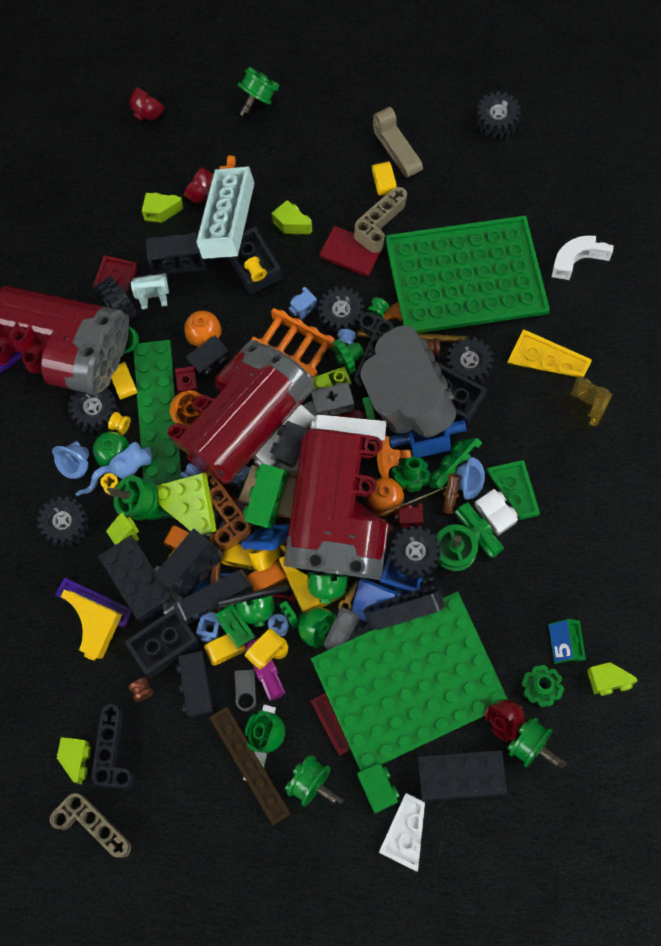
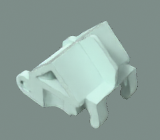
[131,273,169,309]

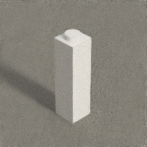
[253,405,314,467]
[310,415,386,441]

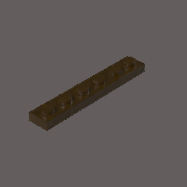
[209,707,291,826]

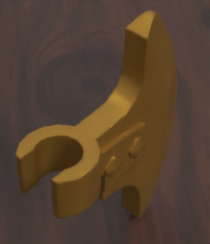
[339,579,358,612]

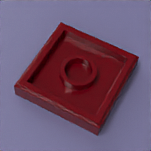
[93,255,139,297]

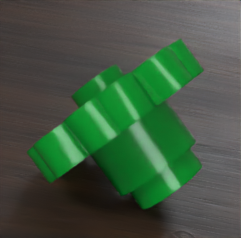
[332,339,364,376]
[391,455,431,492]
[521,665,564,708]

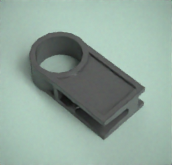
[235,670,257,712]

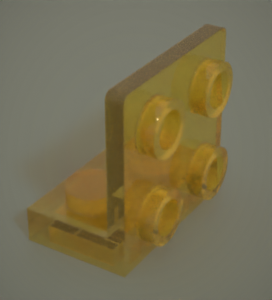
[571,377,613,427]

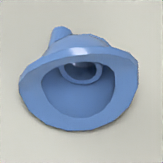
[52,441,89,479]
[455,457,485,499]

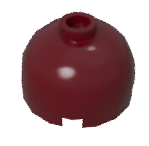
[130,87,165,121]
[183,167,213,203]
[485,699,526,742]

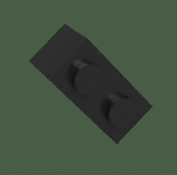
[186,335,230,380]
[269,421,309,468]

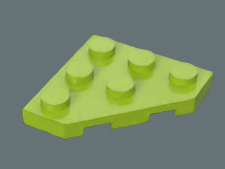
[156,473,216,535]

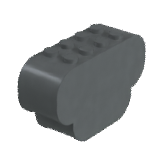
[361,326,456,437]

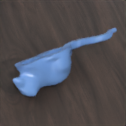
[76,442,152,496]

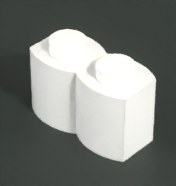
[474,489,518,536]

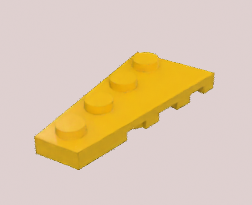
[507,329,592,378]

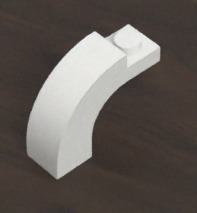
[552,236,613,280]

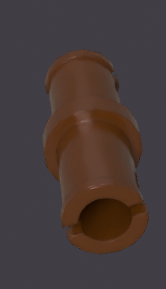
[442,473,461,514]

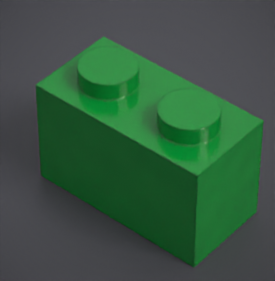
[357,763,400,814]

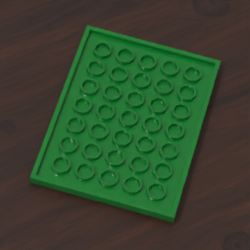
[385,216,550,333]
[311,592,508,772]

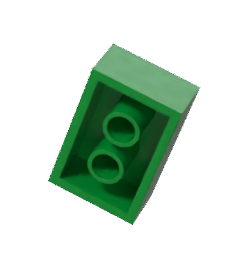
[243,463,290,529]

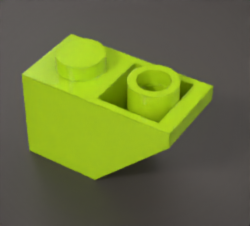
[142,193,183,223]
[272,200,312,234]
[312,367,351,399]
[106,513,139,545]
[587,663,637,696]
[57,737,91,784]

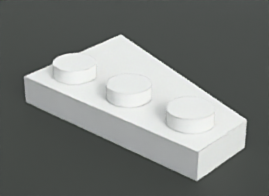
[379,794,425,872]

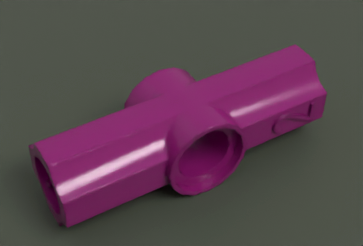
[245,639,286,701]

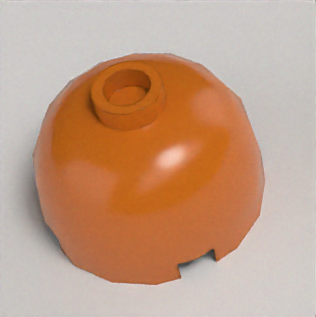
[184,311,222,347]
[169,390,201,428]
[366,477,404,517]

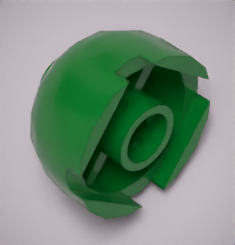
[92,432,130,467]
[307,572,348,604]
[234,595,275,628]
[298,607,336,649]
[245,710,285,753]

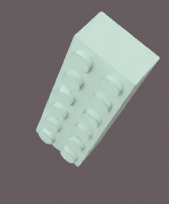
[197,167,254,259]

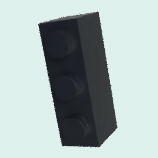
[176,651,214,719]

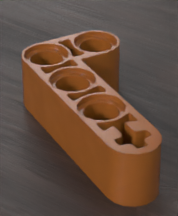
[203,471,251,550]

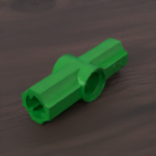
[454,503,504,559]

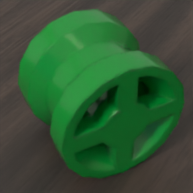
[366,297,389,318]

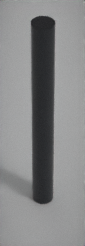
[216,583,290,608]

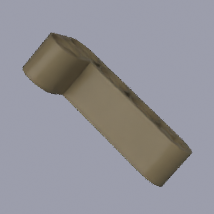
[373,107,423,178]
[354,187,407,253]
[50,793,131,858]

